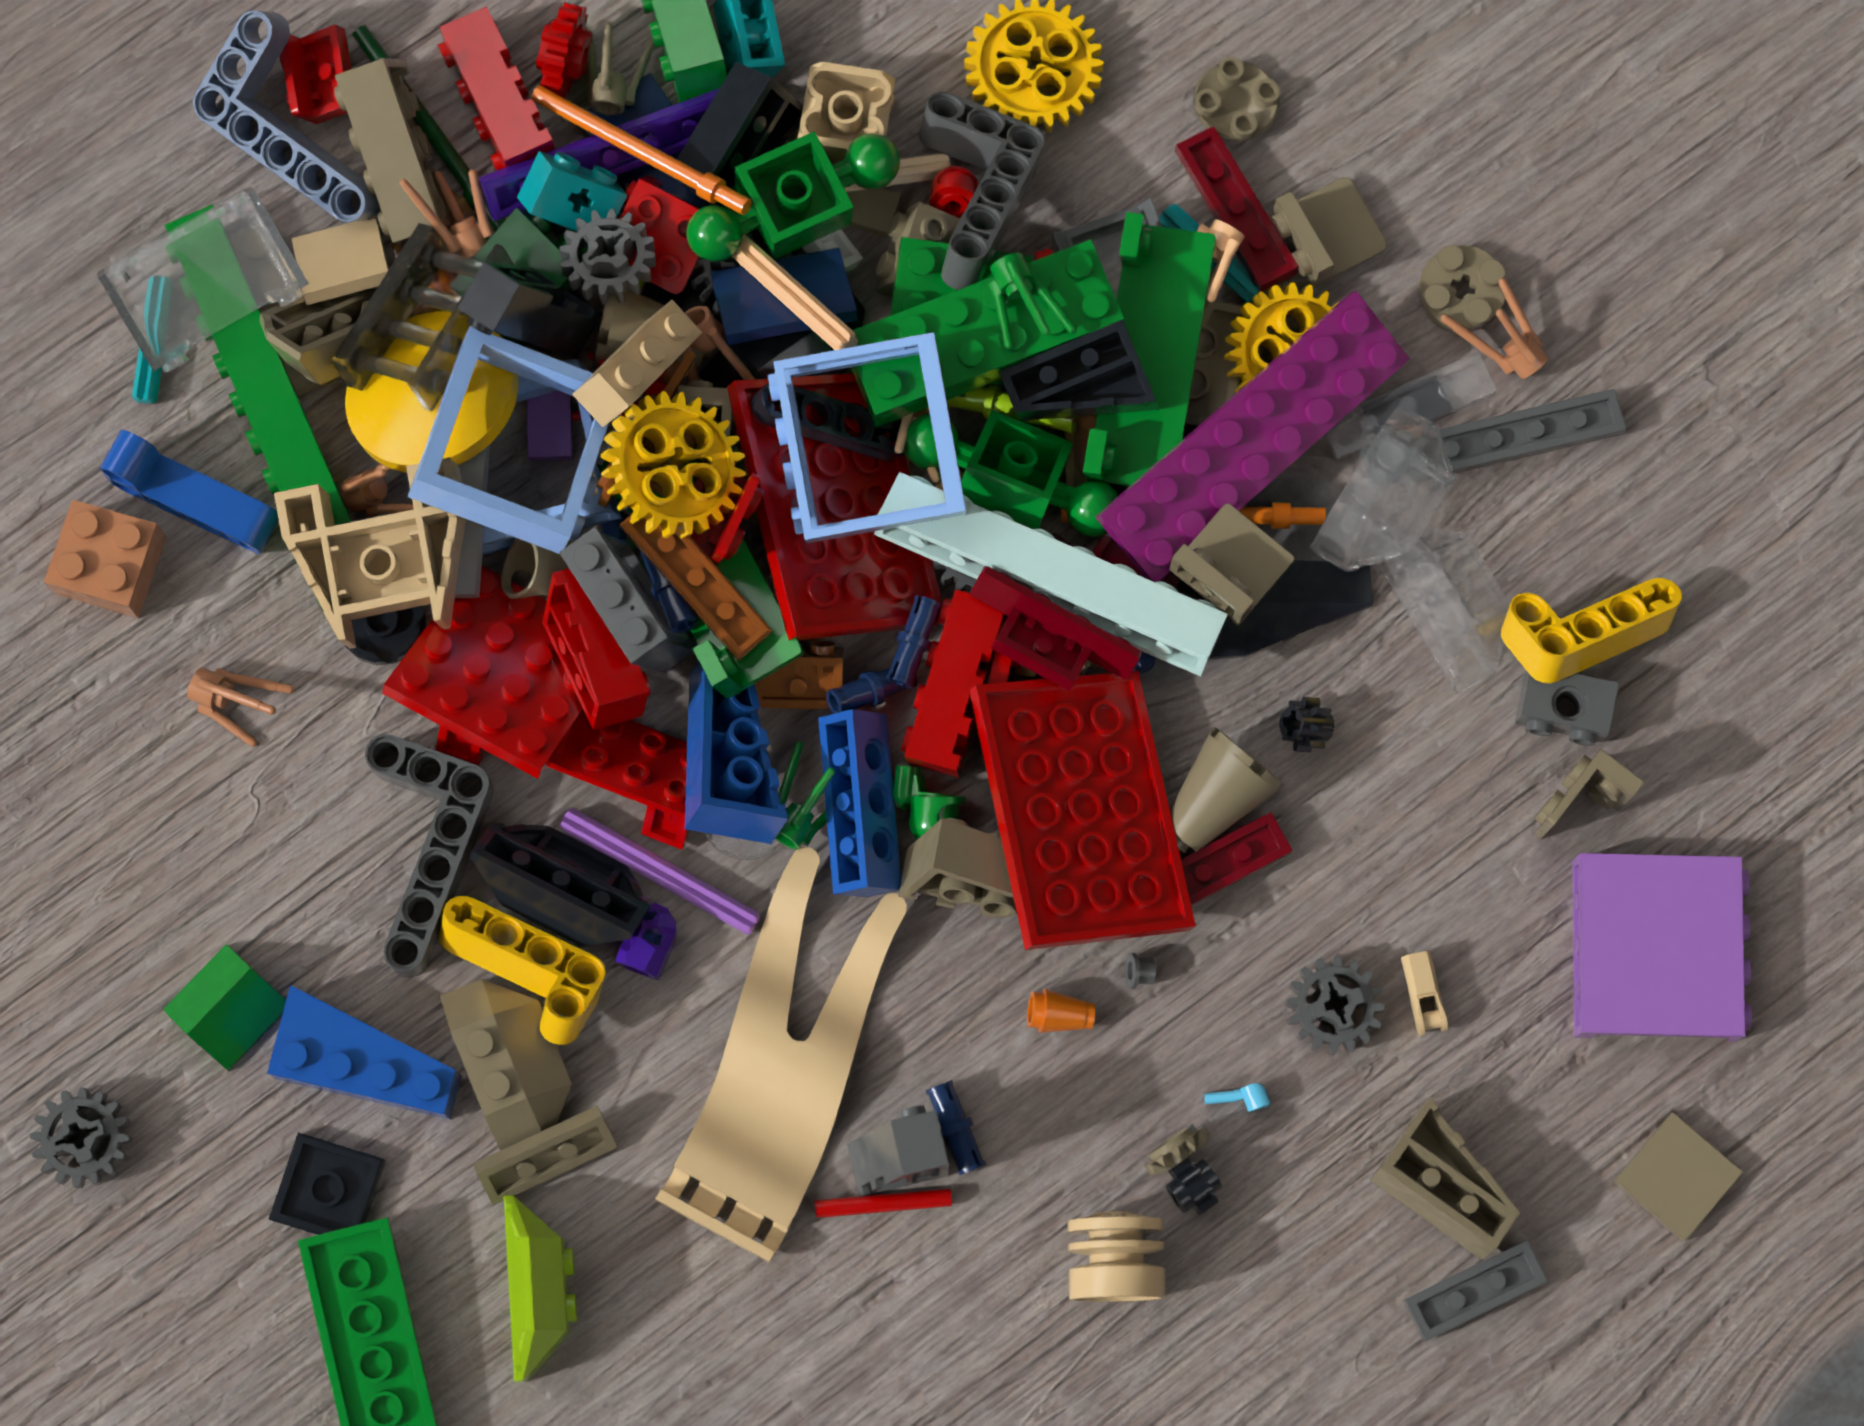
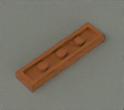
[620,514,773,662]

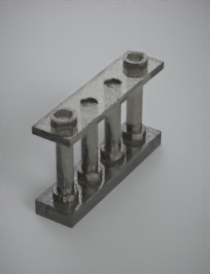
[330,223,514,412]

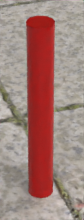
[814,1188,952,1218]

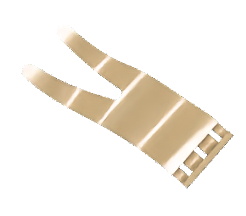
[655,847,907,1263]

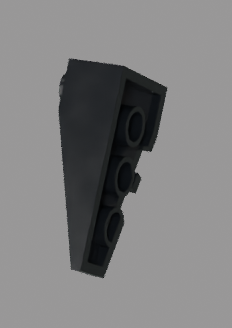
[1195,560,1373,659]

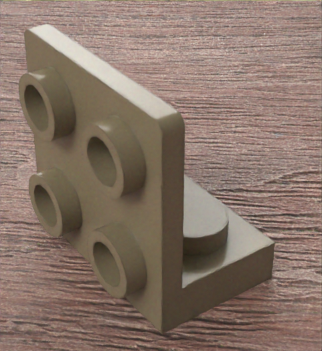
[1169,503,1294,626]
[1534,749,1644,839]

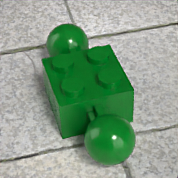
[686,131,900,262]
[904,410,1119,537]

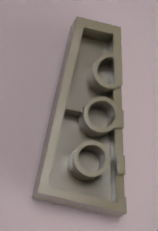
[898,818,1017,919]

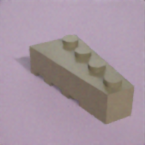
[334,58,451,243]

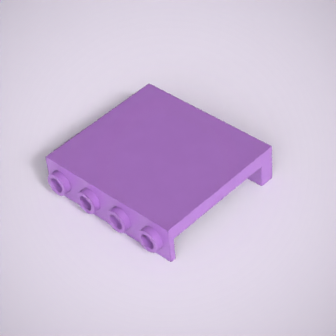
[1572,853,1752,1042]

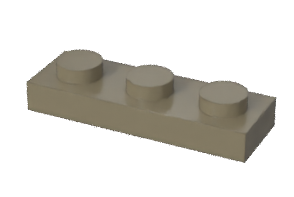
[473,1105,618,1206]

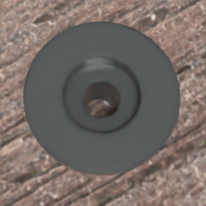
[1125,953,1156,989]

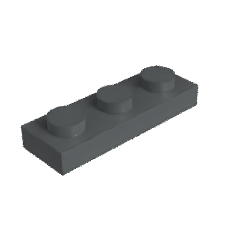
[1403,1240,1548,1342]

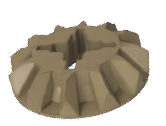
[1144,1124,1211,1175]

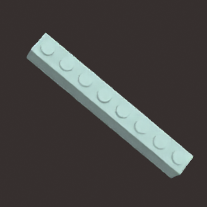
[874,472,1228,677]

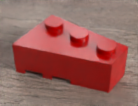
[542,568,651,730]

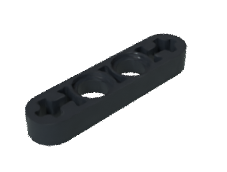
[751,383,905,461]

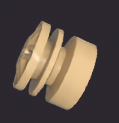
[1067,1211,1166,1302]

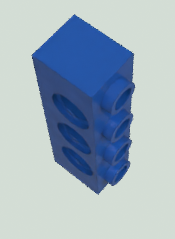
[818,709,901,897]

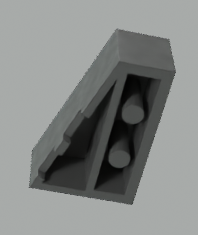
[847,1105,949,1196]

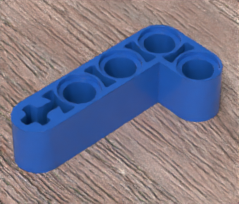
[100,430,279,554]

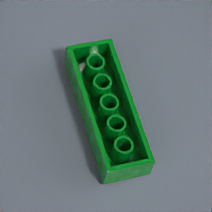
[851,239,1125,428]

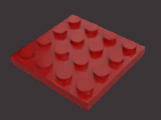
[382,565,585,779]

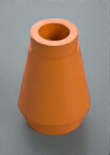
[1027,988,1095,1033]

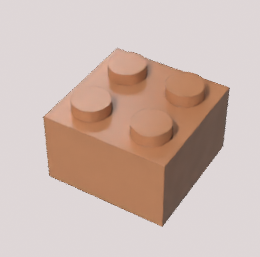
[44,499,167,618]

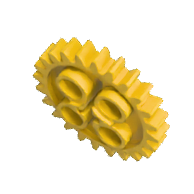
[964,0,1104,133]
[1224,283,1339,393]
[601,391,746,539]

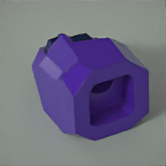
[615,903,677,981]

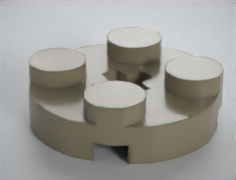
[1418,245,1505,333]

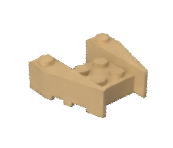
[274,457,466,649]

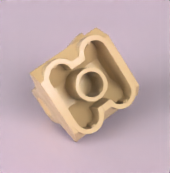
[797,62,895,165]

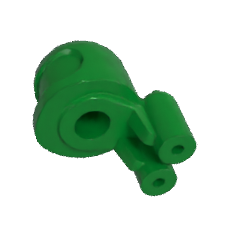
[893,765,966,840]

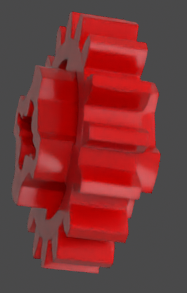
[536,2,593,98]

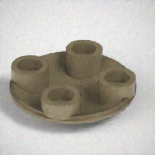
[1194,57,1280,141]

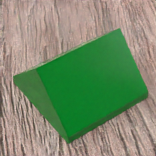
[163,944,286,1071]

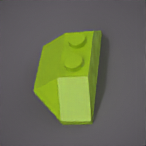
[503,1195,578,1383]

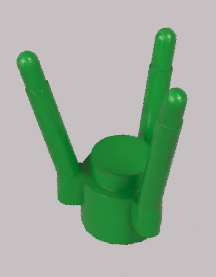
[988,252,1076,349]
[775,741,835,850]

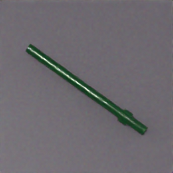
[352,25,506,233]

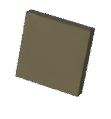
[1612,1112,1743,1242]

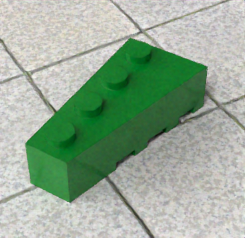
[641,0,727,103]

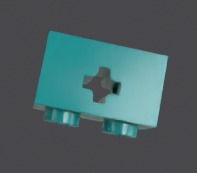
[713,0,785,78]
[517,151,627,231]

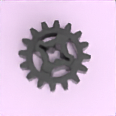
[559,209,656,304]
[1285,956,1385,1056]
[30,1088,133,1188]

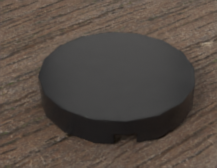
[345,606,426,665]

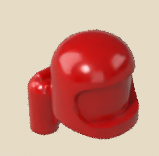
[929,166,979,219]

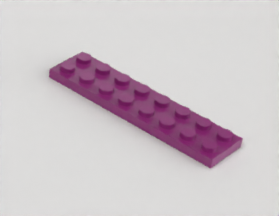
[1095,291,1410,582]

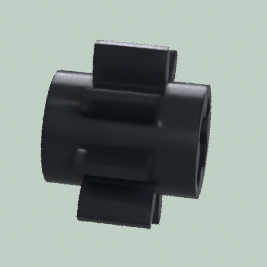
[1279,696,1334,753]
[1165,1158,1222,1215]

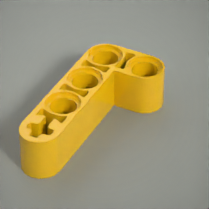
[1501,577,1682,683]
[438,896,606,1045]

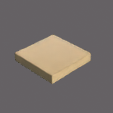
[292,216,392,305]

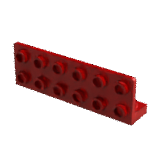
[436,713,690,850]

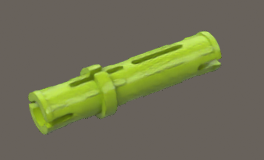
[947,384,1079,433]

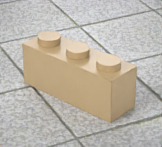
[572,300,702,427]

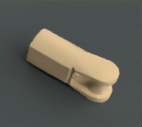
[1401,951,1448,1036]

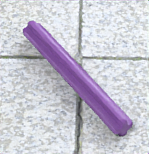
[560,808,760,934]

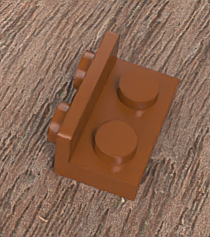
[755,640,844,710]

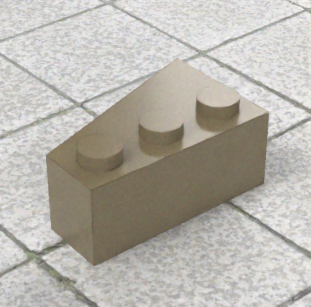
[1370,1096,1520,1260]

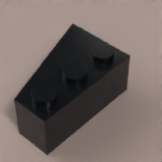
[676,62,803,208]
[457,261,603,359]
[999,319,1159,421]

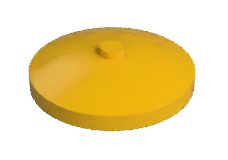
[345,311,519,473]

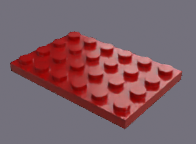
[727,373,942,640]
[970,671,1196,950]

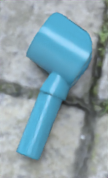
[1204,1083,1271,1113]

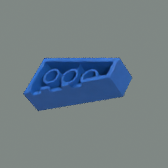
[685,660,788,844]
[267,985,462,1120]

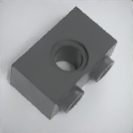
[1515,671,1619,746]

